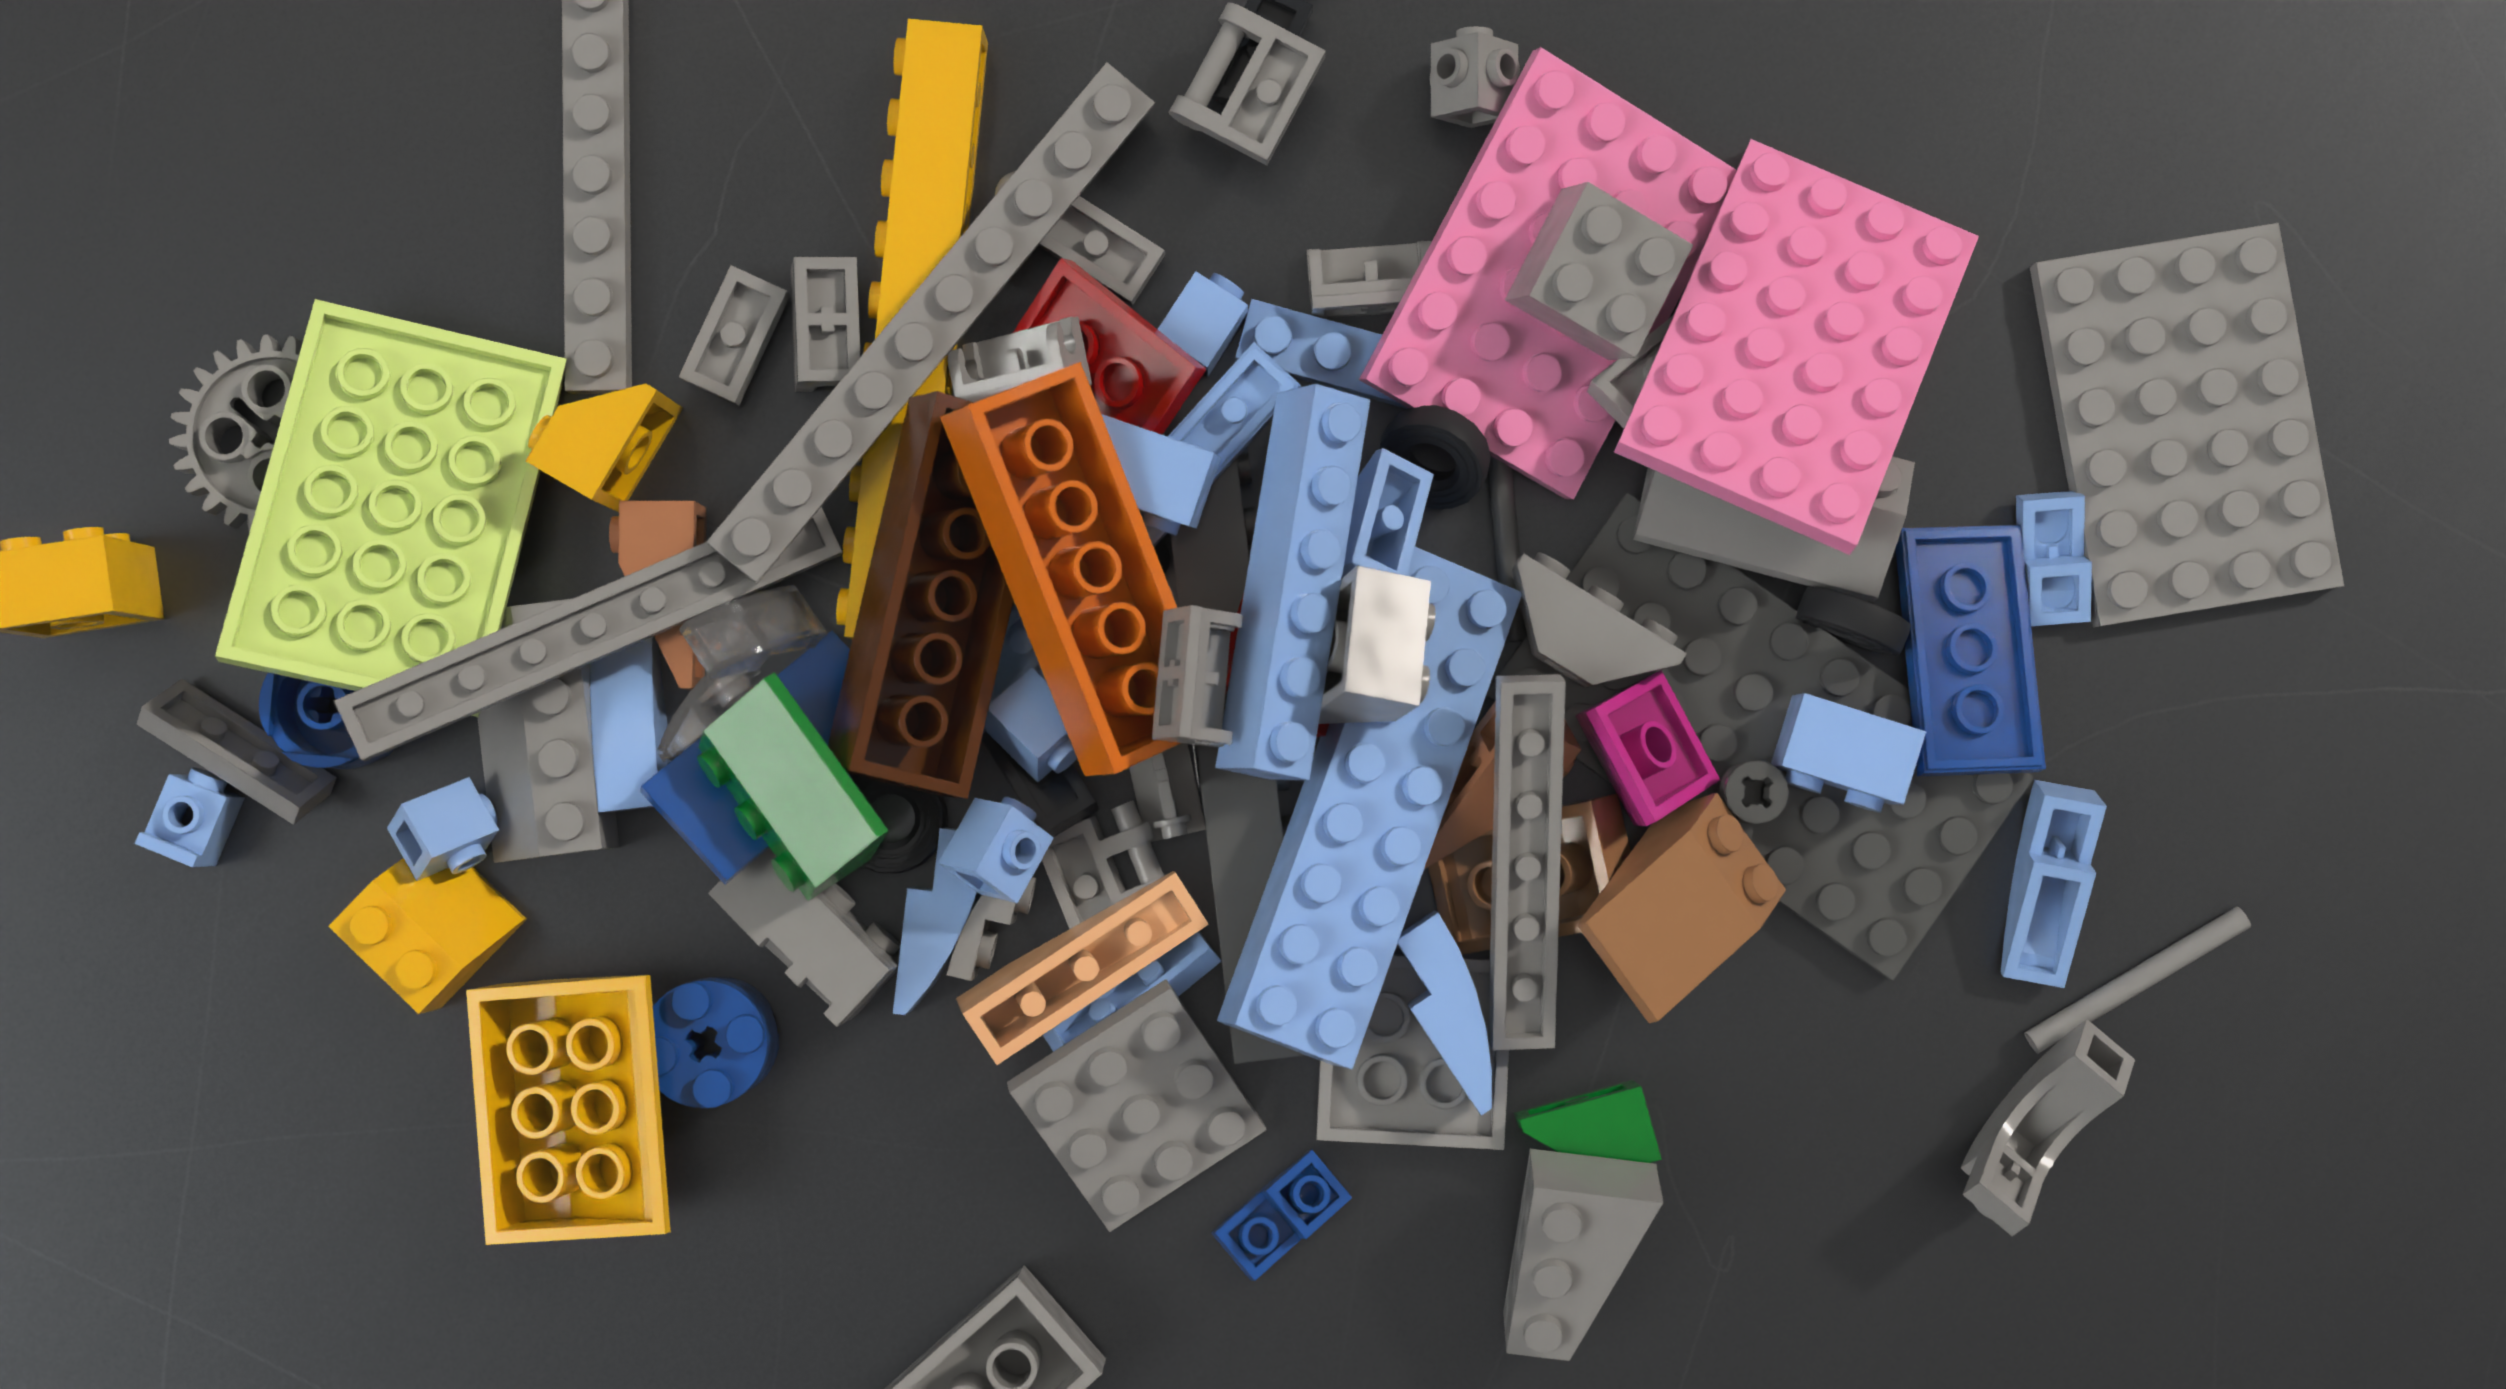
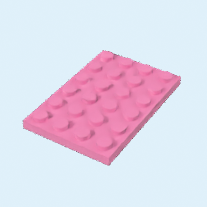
[1359,47,1737,500]
[1614,139,1979,555]

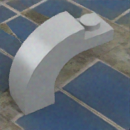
[1961,1019,2135,1236]

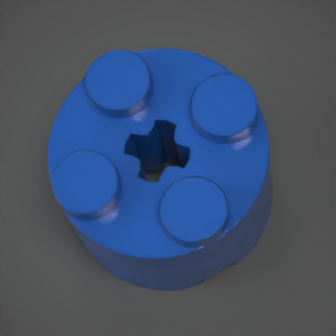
[259,673,394,769]
[653,977,779,1108]

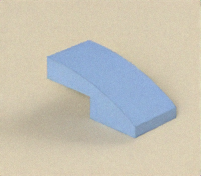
[2016,491,2092,627]

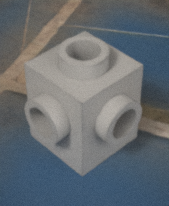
[1430,26,1520,128]

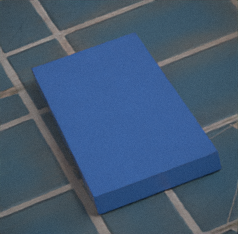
[1895,525,2046,777]
[640,630,855,885]

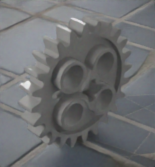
[169,334,303,532]

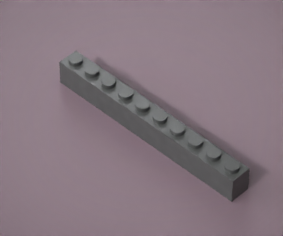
[1170,446,1304,1064]

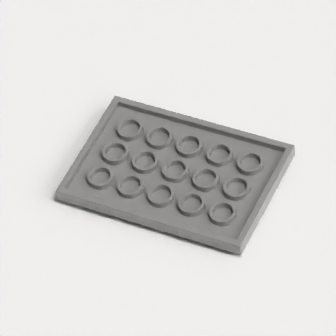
[2029,223,2344,628]

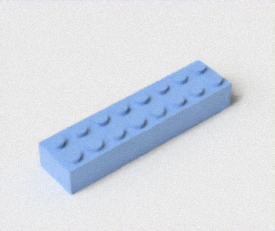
[1217,547,1522,1069]

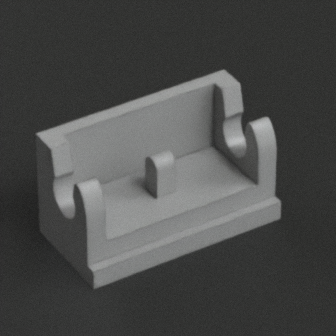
[1307,241,1432,319]
[790,257,860,392]
[948,317,1092,402]
[1152,605,1243,747]

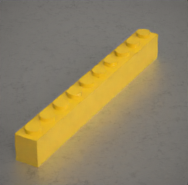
[836,18,988,640]

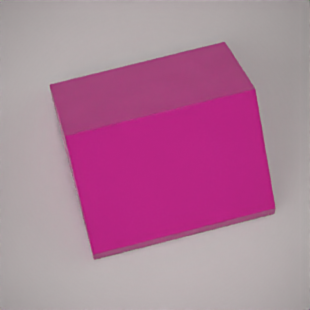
[1575,670,1721,826]

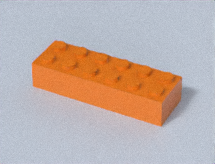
[940,362,1181,776]

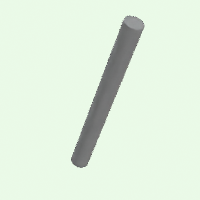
[2024,906,2251,1054]

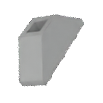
[1511,552,1687,688]

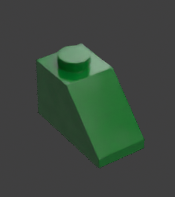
[1514,1080,1662,1163]

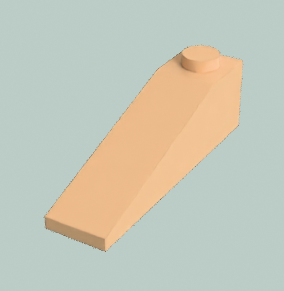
[956,871,1209,1065]

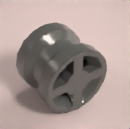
[1717,760,1789,824]

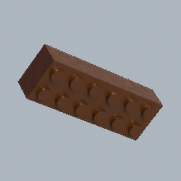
[828,391,1013,799]

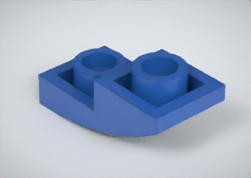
[1211,1150,1352,1281]

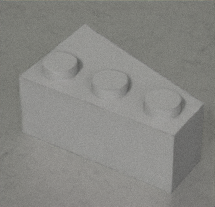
[708,848,901,1027]
[1503,1149,1663,1361]

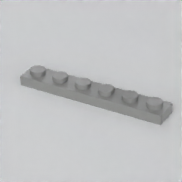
[1488,674,1566,1051]

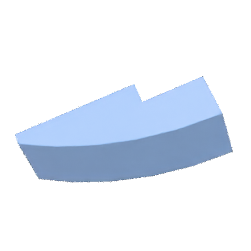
[590,637,670,813]
[2001,780,2107,988]
[893,828,981,1015]
[1397,910,1492,1116]

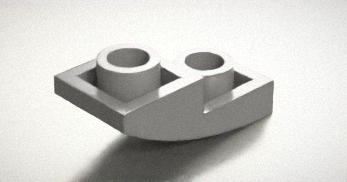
[947,877,1037,981]

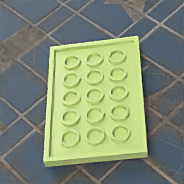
[215,299,567,717]

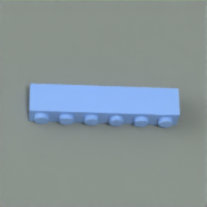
[1215,384,1370,780]

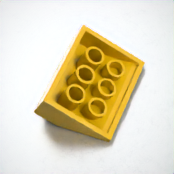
[466,975,671,1245]

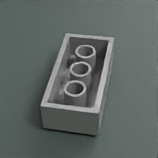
[884,1265,1106,1389]

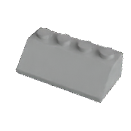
[1633,456,1915,603]
[477,599,620,863]

